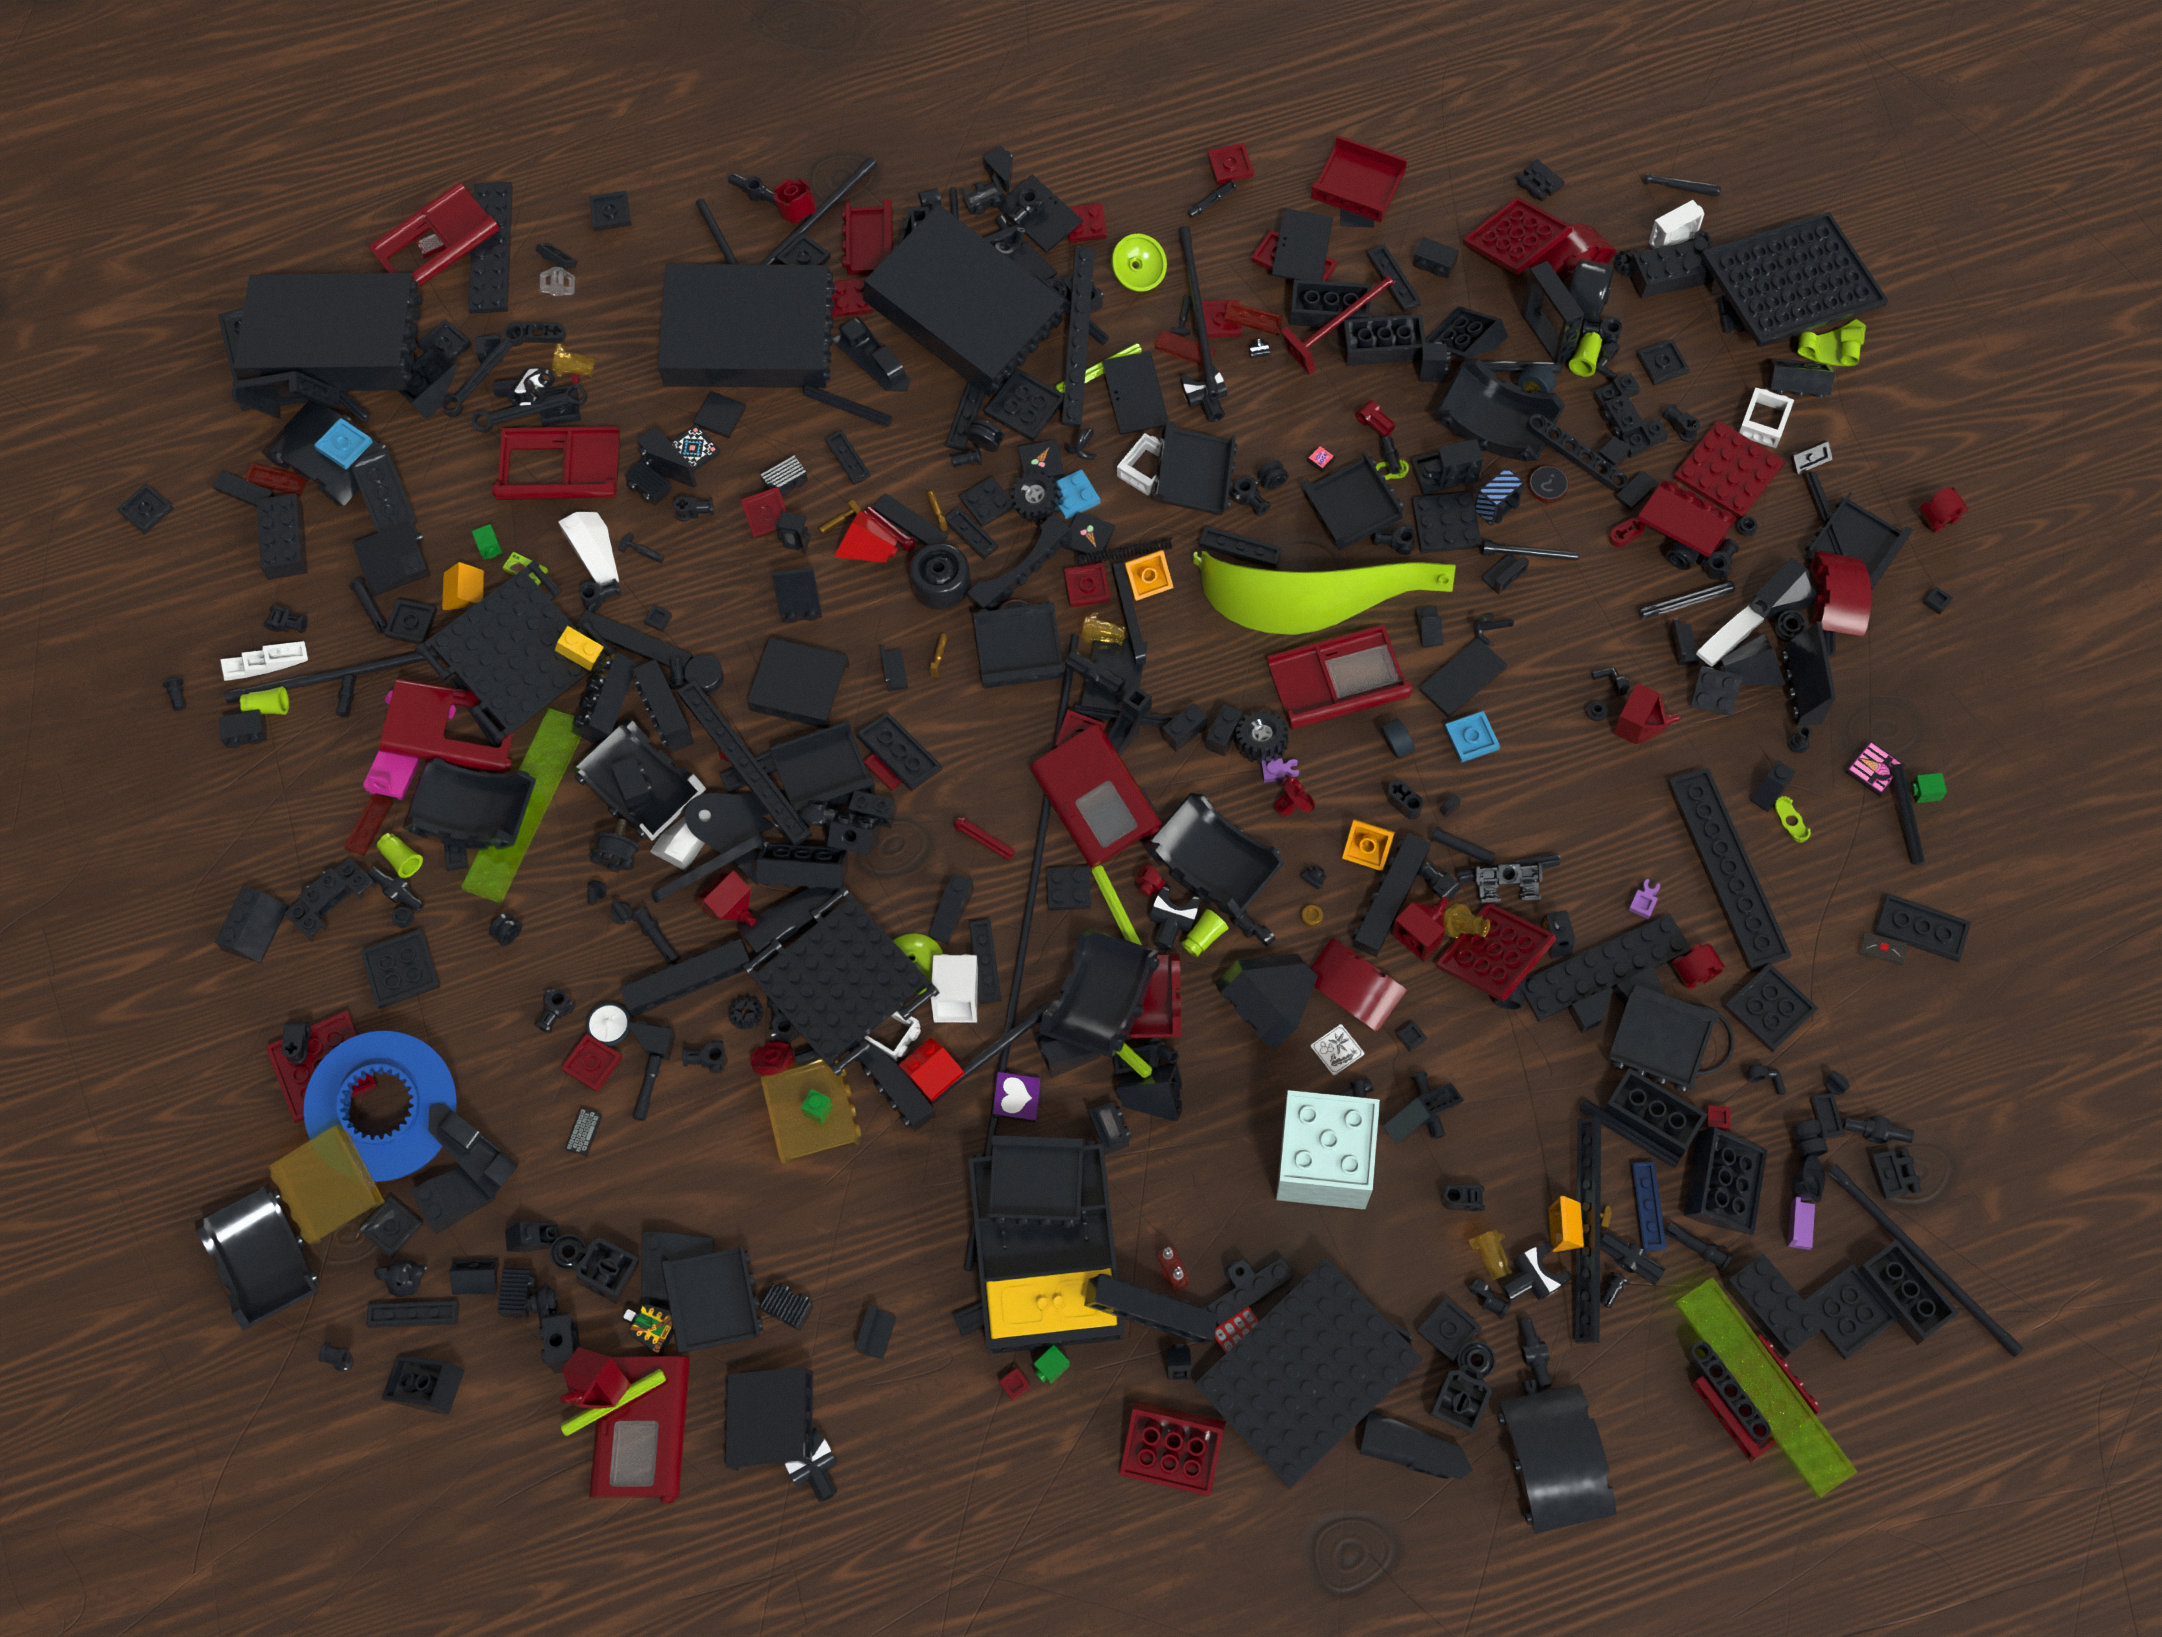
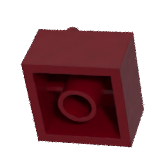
[1613,683,1680,745]
[694,870,756,926]
[1392,897,1450,962]
[560,1347,631,1409]

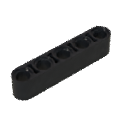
[1688,1341,1771,1444]

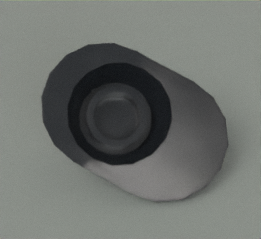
[1792,1155,1826,1203]

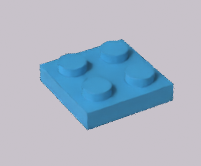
[314,418,373,469]
[1057,469,1101,520]
[1444,711,1500,763]

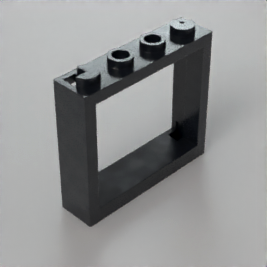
[1520,261,1584,364]

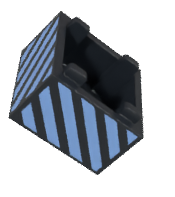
[1475,467,1525,526]

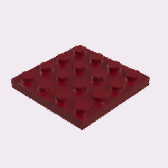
[1463,196,1573,275]
[1673,420,1785,519]
[1435,902,1557,1002]
[265,1010,378,1123]

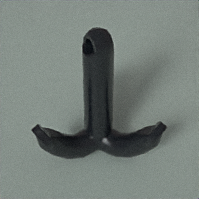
[1065,428,1097,460]
[1473,613,1514,646]

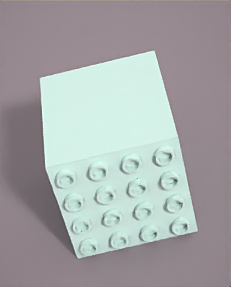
[1276,1090,1380,1209]

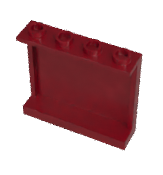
[1311,135,1408,223]
[1692,1334,1820,1462]

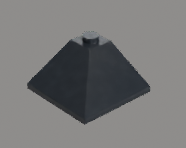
[1426,306,1508,359]
[397,345,458,419]
[352,522,431,597]
[641,1232,714,1305]

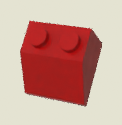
[898,1037,965,1102]

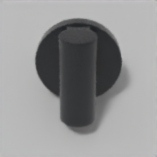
[1249,339,1270,359]
[1301,865,1327,890]
[587,880,607,905]
[611,900,633,925]
[1826,1071,1851,1095]

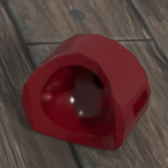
[1135,864,1167,897]

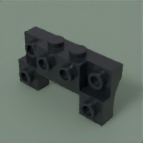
[1593,373,1668,459]
[284,857,377,942]

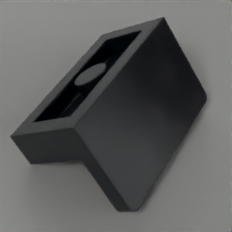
[1482,554,1529,595]
[1669,618,1700,666]
[880,645,908,692]
[449,1258,499,1295]
[855,1304,896,1360]

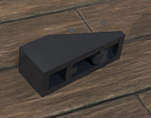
[928,873,974,945]

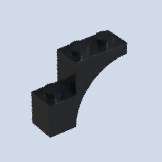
[1107,685,1152,756]

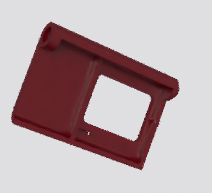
[368,182,500,288]
[492,426,620,500]
[379,678,514,774]

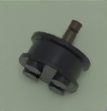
[589,819,640,873]

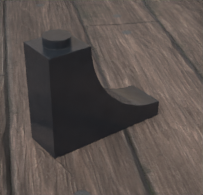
[1383,1083,1464,1144]

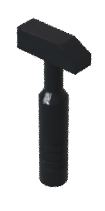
[1171,295,1191,337]
[618,533,665,563]

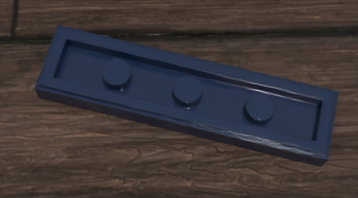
[1631,1161,1666,1252]

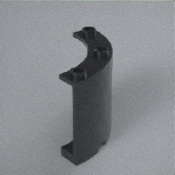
[1435,358,1565,462]
[261,402,387,506]
[572,719,706,841]
[402,758,536,850]
[1143,793,1285,918]
[1040,928,1159,1058]
[195,1183,320,1331]
[1497,1383,1617,1534]

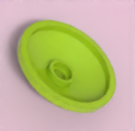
[1111,234,1167,292]
[893,933,943,995]

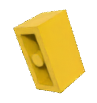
[555,626,603,671]

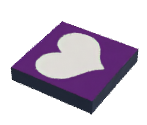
[992,1072,1041,1122]

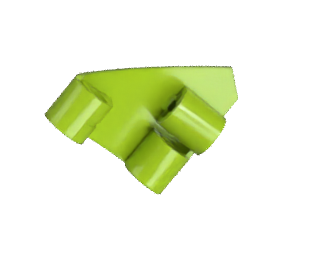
[1798,319,1866,366]

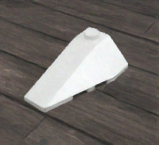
[559,512,619,585]
[650,810,711,871]

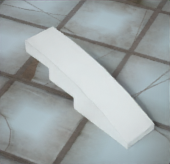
[1696,605,1764,667]
[221,641,308,681]

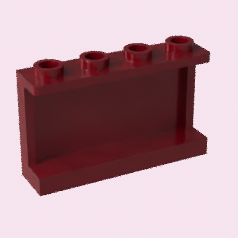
[842,199,893,275]

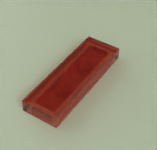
[1224,301,1283,335]
[1155,329,1216,366]
[244,464,308,496]
[344,794,393,856]

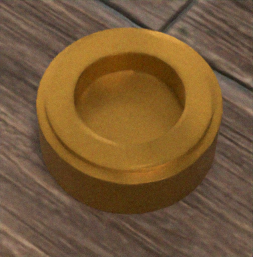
[1301,905,1323,927]

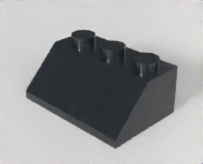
[1768,358,1835,398]
[215,886,289,963]

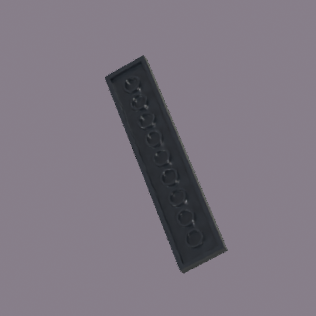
[1668,768,1792,971]

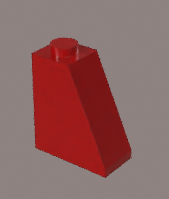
[835,511,898,563]

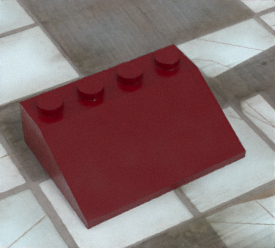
[1637,480,1736,557]
[1120,1401,1226,1496]

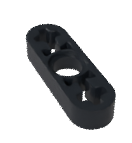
[510,322,566,343]

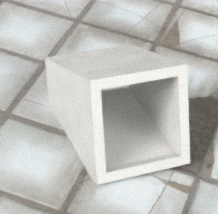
[931,954,978,1022]

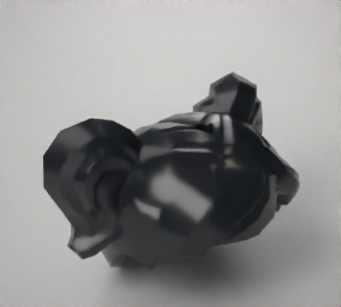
[374,1260,428,1297]

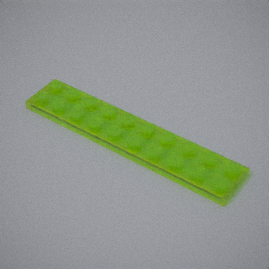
[462,708,581,903]
[1675,1277,1857,1499]

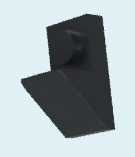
[1416,606,1443,648]

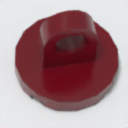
[1274,776,1316,817]

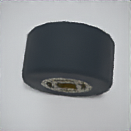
[1517,363,1556,393]
[1380,718,1415,759]

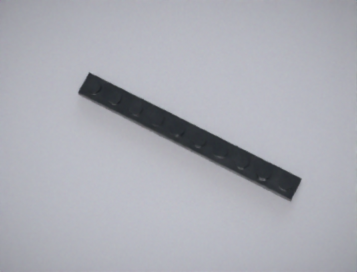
[1061,246,1095,428]
[677,680,812,847]
[1575,1117,1601,1344]

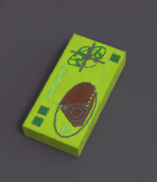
[503,552,548,585]

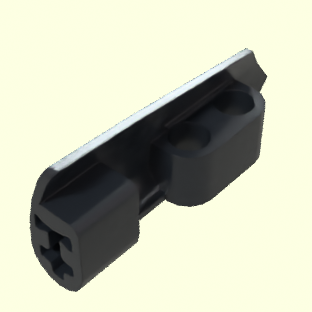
[428,1104,519,1198]

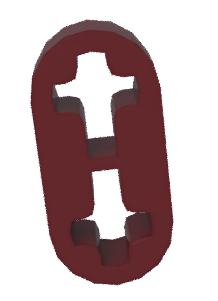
[1609,517,1645,547]

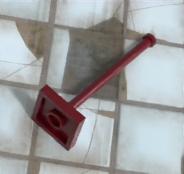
[1281,275,1394,375]

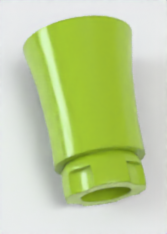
[1569,332,1602,377]
[240,686,289,715]
[377,833,423,878]
[1182,909,1229,957]

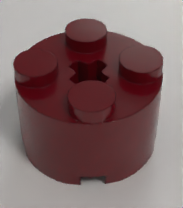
[773,178,817,224]
[1918,487,1969,533]
[1672,943,1726,990]

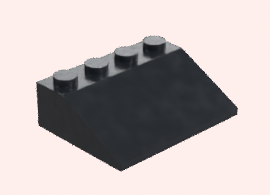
[1781,622,1836,726]
[1684,1127,1767,1235]

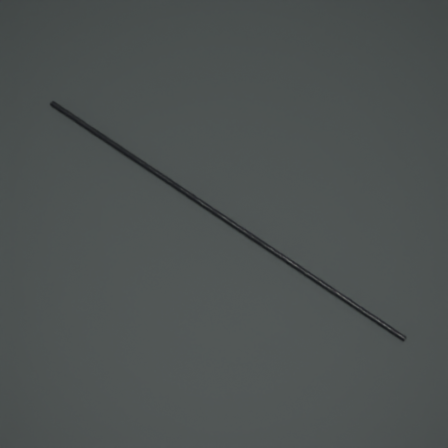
[964,634,1079,1272]

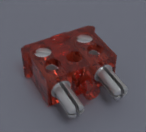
[1156,1245,1190,1292]

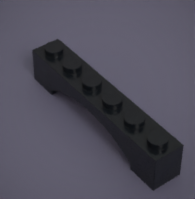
[967,514,1072,611]

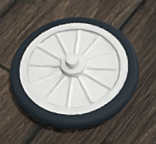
[586,1003,631,1046]

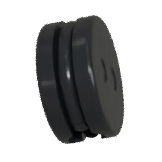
[965,419,1005,452]
[684,655,724,695]

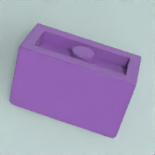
[1788,1197,1815,1250]

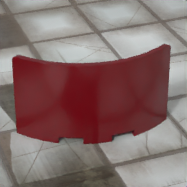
[1530,224,1617,282]
[1809,551,1871,636]
[1310,937,1407,1031]
[1129,954,1181,1038]

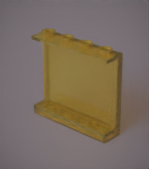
[760,1060,862,1165]
[268,1125,385,1244]

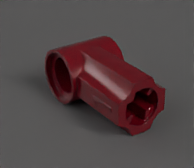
[1355,400,1396,437]

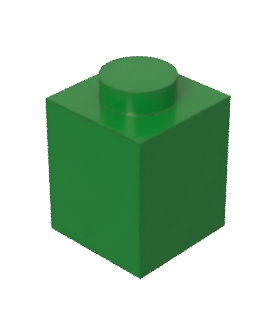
[472,524,502,560]
[1910,773,1947,803]
[800,1089,833,1125]
[1034,1345,1070,1385]

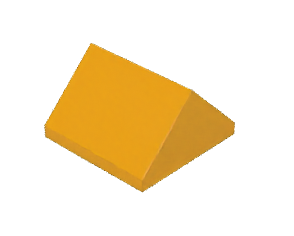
[1124,550,1173,601]
[442,562,484,610]
[1342,820,1395,871]
[1548,1196,1584,1252]

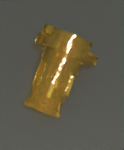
[552,344,595,377]
[1082,612,1126,646]
[1444,903,1490,938]
[1469,1229,1512,1281]

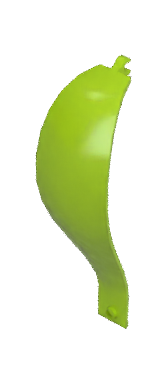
[1193,551,1456,635]

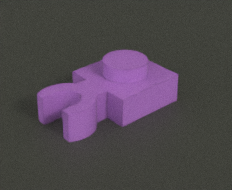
[1261,758,1299,783]
[1629,879,1660,919]

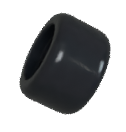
[1569,259,1614,322]
[909,543,971,610]

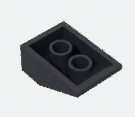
[637,426,697,488]
[772,567,822,623]
[410,1167,495,1234]
[382,1356,464,1415]

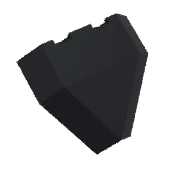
[1215,953,1318,1050]

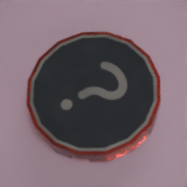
[1528,465,1569,503]

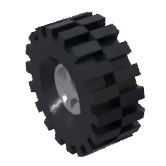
[1010,469,1063,523]
[1236,710,1289,764]

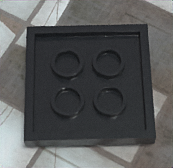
[984,368,1063,442]
[1412,492,1482,554]
[360,929,440,1009]
[1724,963,1819,1053]
[1804,1264,1899,1360]

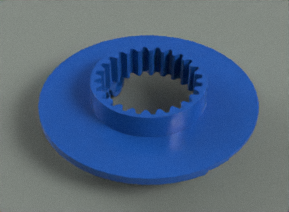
[304,1031,457,1182]

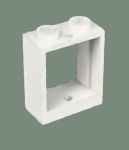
[1649,200,1704,249]
[1739,388,1794,448]
[1117,433,1160,497]
[864,1012,921,1063]

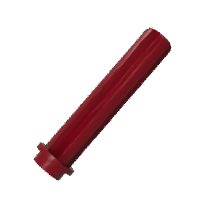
[864,507,916,552]
[954,817,1015,860]

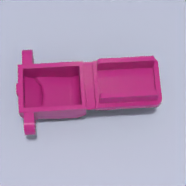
[363,691,457,800]

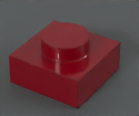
[1706,1105,1731,1131]
[999,1368,1031,1401]

